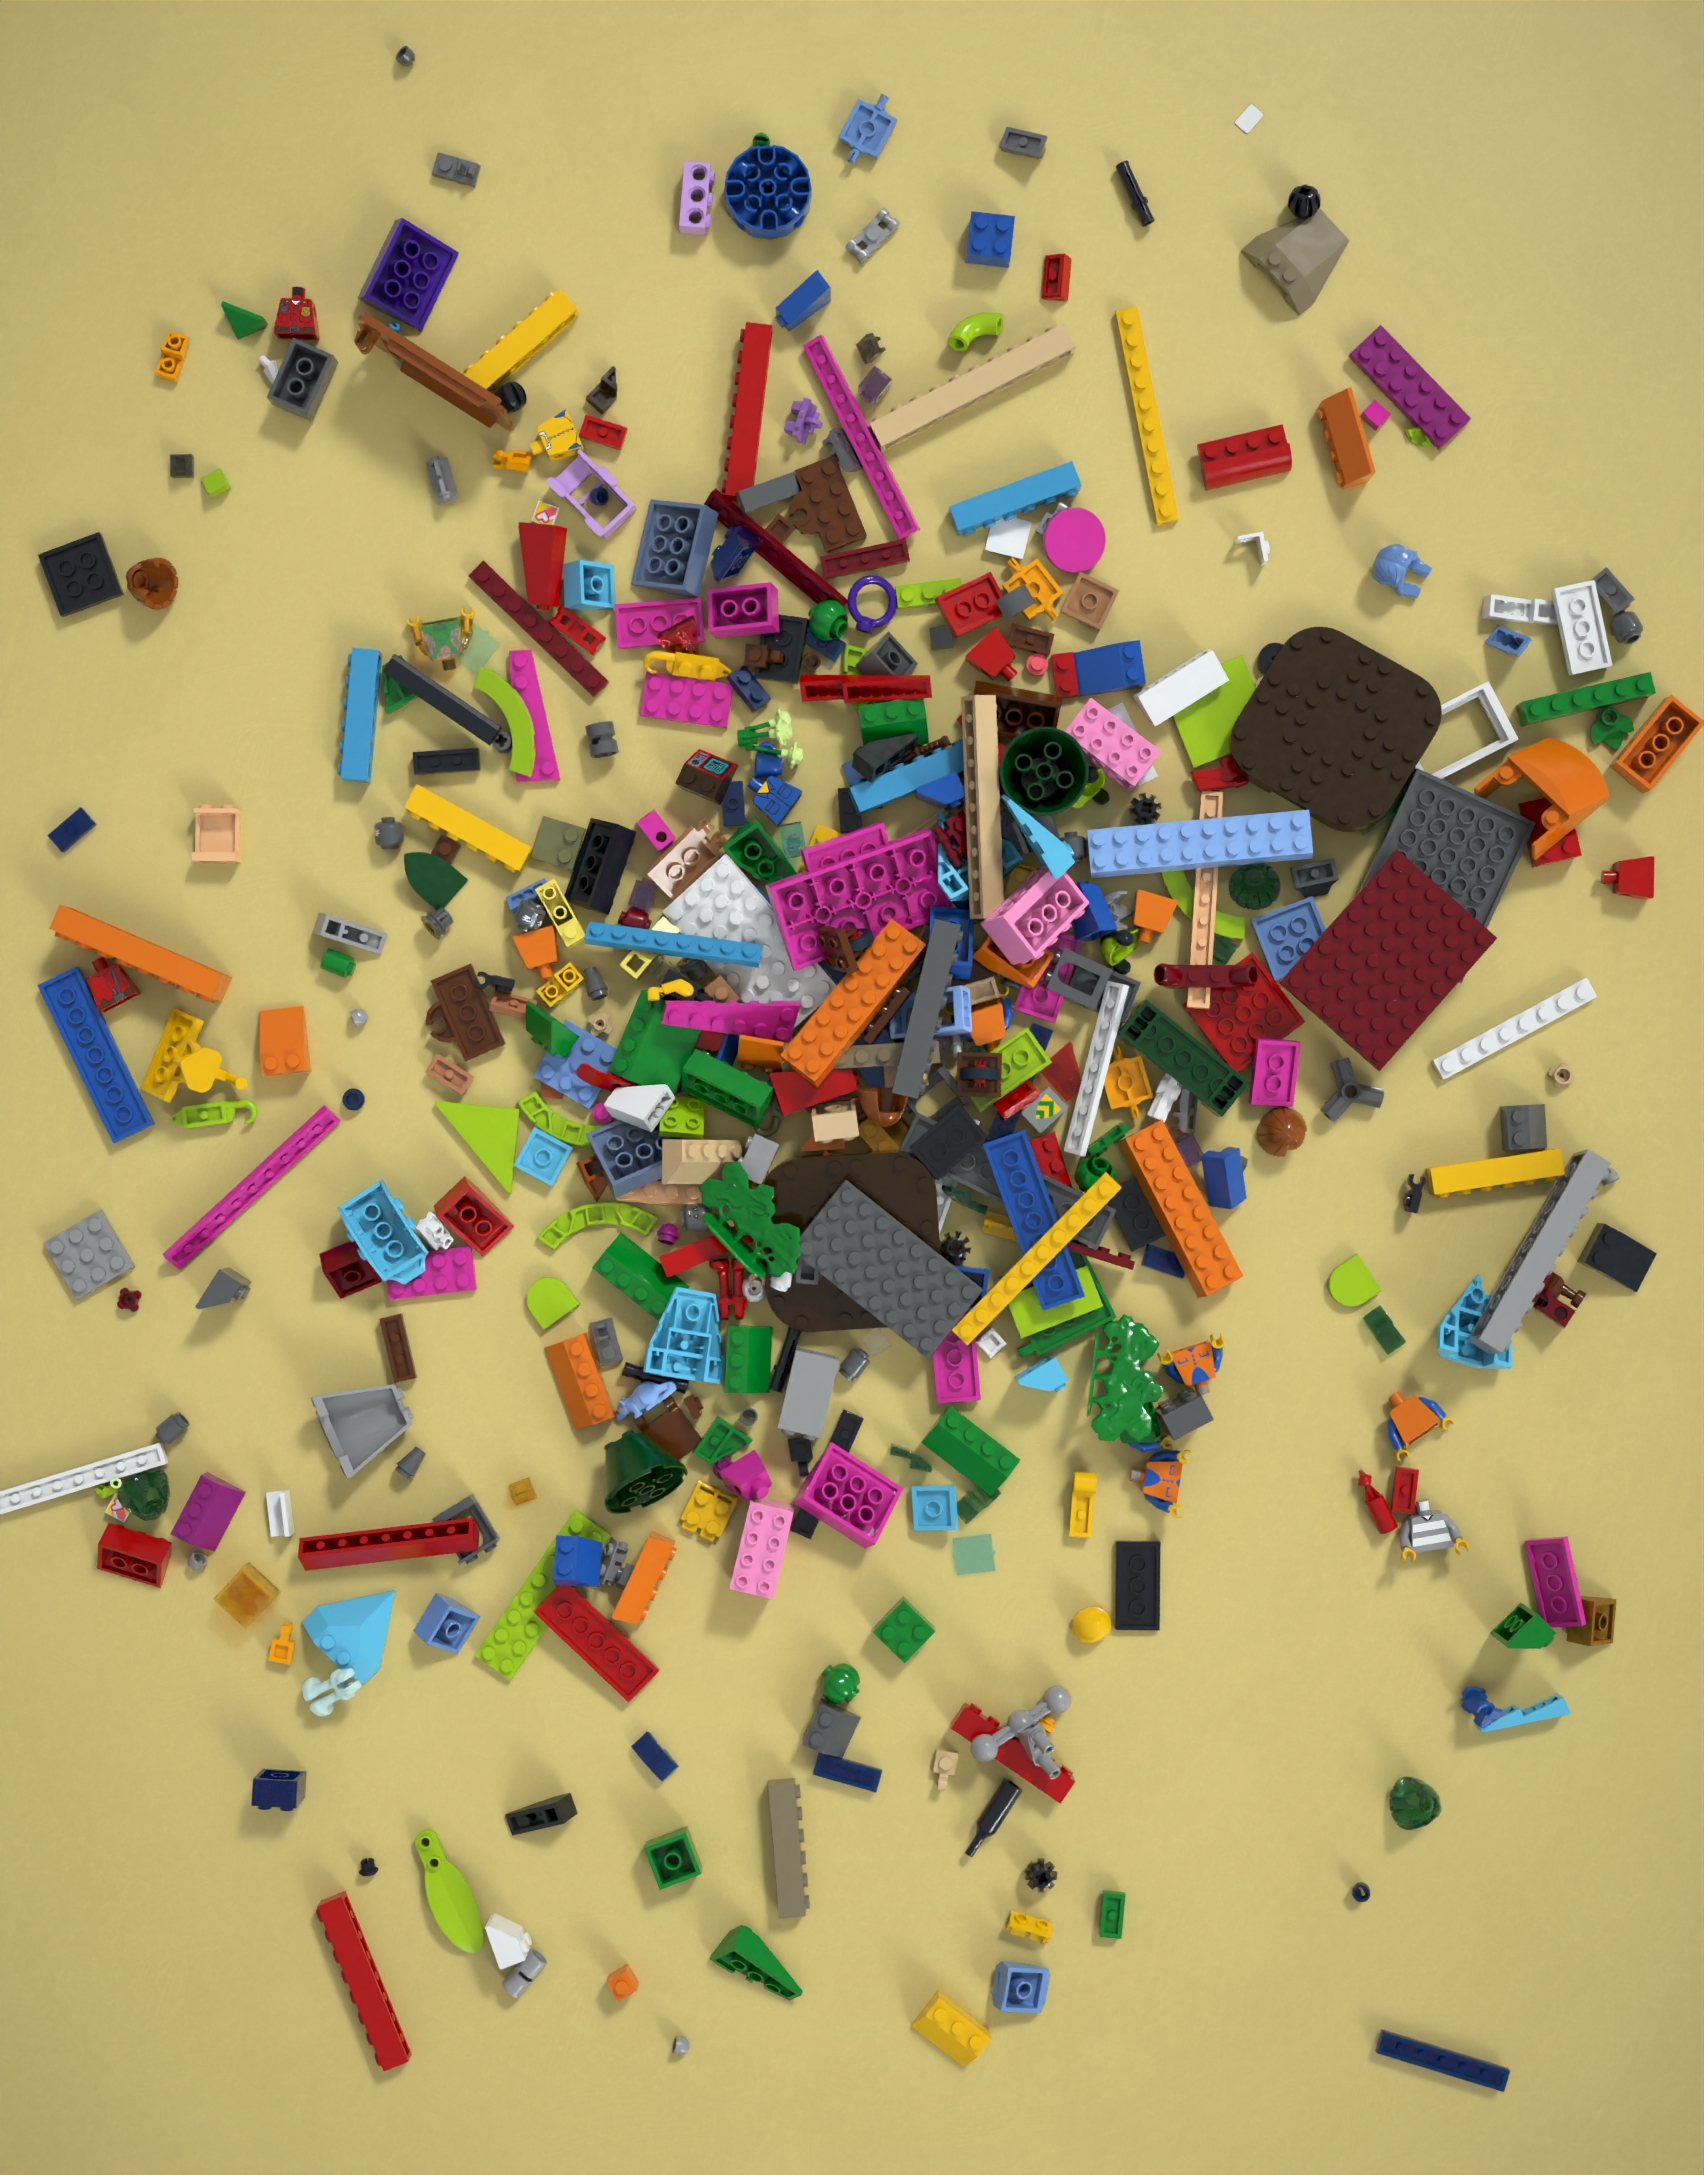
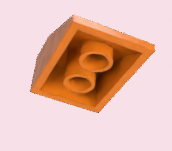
[973,933,1054,989]
[260,1006,311,1076]
[737,1035,786,1073]

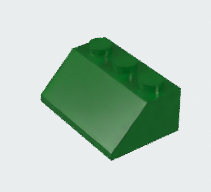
[858,698,929,746]
[724,1325,773,1394]
[1490,1603,1556,1649]

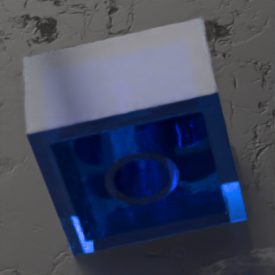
[251,1769,307,1811]

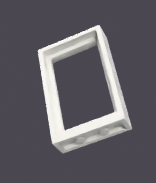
[1411,681,1519,779]

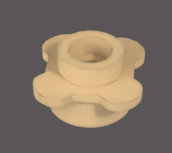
[588,1012,612,1036]
[1548,1063,1574,1088]

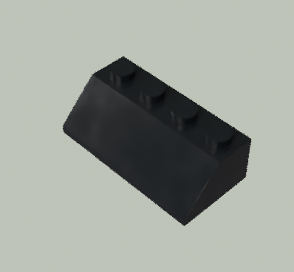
[565,818,637,915]

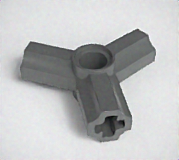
[1320,1057,1384,1122]

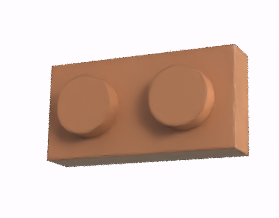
[489,991,538,1020]
[425,1053,475,1095]

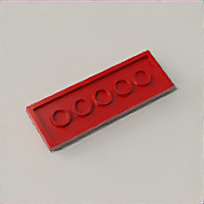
[534,1586,660,1702]

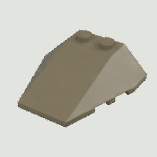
[1241,209,1349,315]

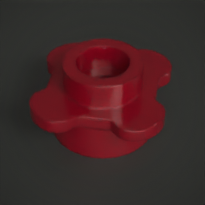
[117,1288,142,1312]

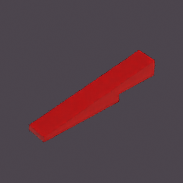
[799,675,932,703]
[659,1226,754,1277]

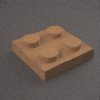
[1061,572,1119,631]

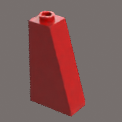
[518,522,567,611]
[767,1068,860,1116]

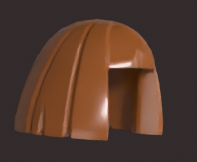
[126,558,178,610]
[858,1087,908,1127]
[1257,1107,1307,1157]

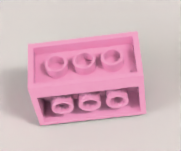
[1065,698,1161,793]
[980,866,1089,965]
[730,1496,795,1599]

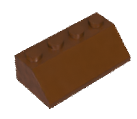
[973,681,1062,739]

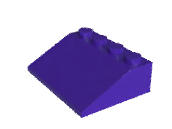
[358,218,459,331]

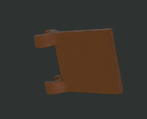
[634,1395,701,1460]

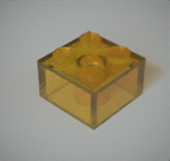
[213,1562,281,1629]

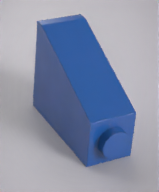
[775,270,831,332]
[1072,881,1117,941]

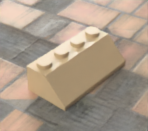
[662,1139,742,1184]

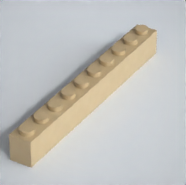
[869,323,1076,452]
[961,695,1004,919]

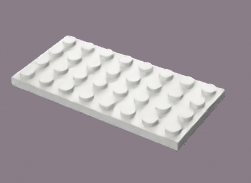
[662,854,838,1028]

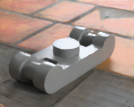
[845,208,900,264]

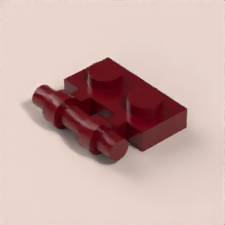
[932,811,968,867]

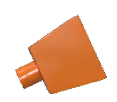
[1132,889,1178,944]
[513,925,559,980]

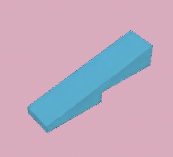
[1476,1694,1571,1733]

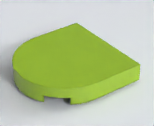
[1329,1254,1382,1306]
[527,1277,580,1330]

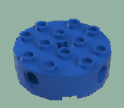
[724,145,812,239]

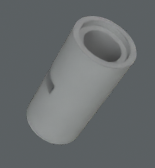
[502,1948,547,1998]

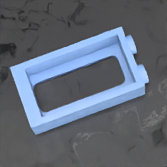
[888,985,972,1043]

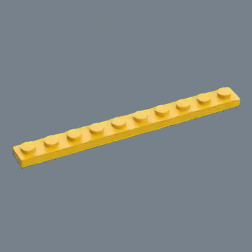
[1115,307,1179,525]
[952,1172,1122,1346]

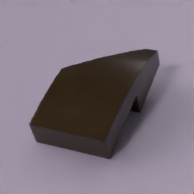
[586,366,617,414]

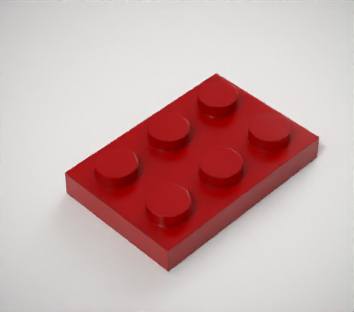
[934,572,1003,639]

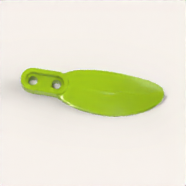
[415,1829,484,1953]

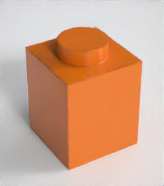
[607,1963,639,2002]

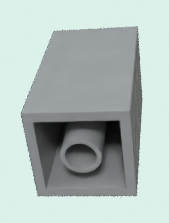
[778,1347,839,1440]

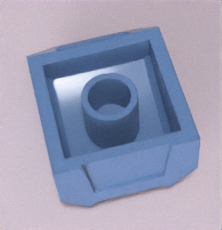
[991,1961,1050,2013]

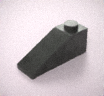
[852,733,918,782]
[505,1793,578,1836]

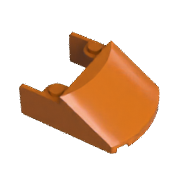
[1474,738,1609,860]

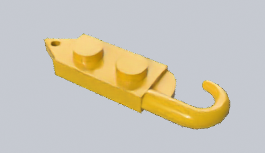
[643,651,731,681]

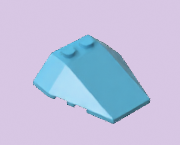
[1001,794,1075,880]
[643,1287,726,1384]

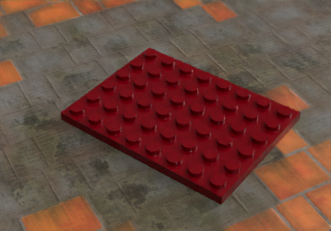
[1279,850,1497,1071]

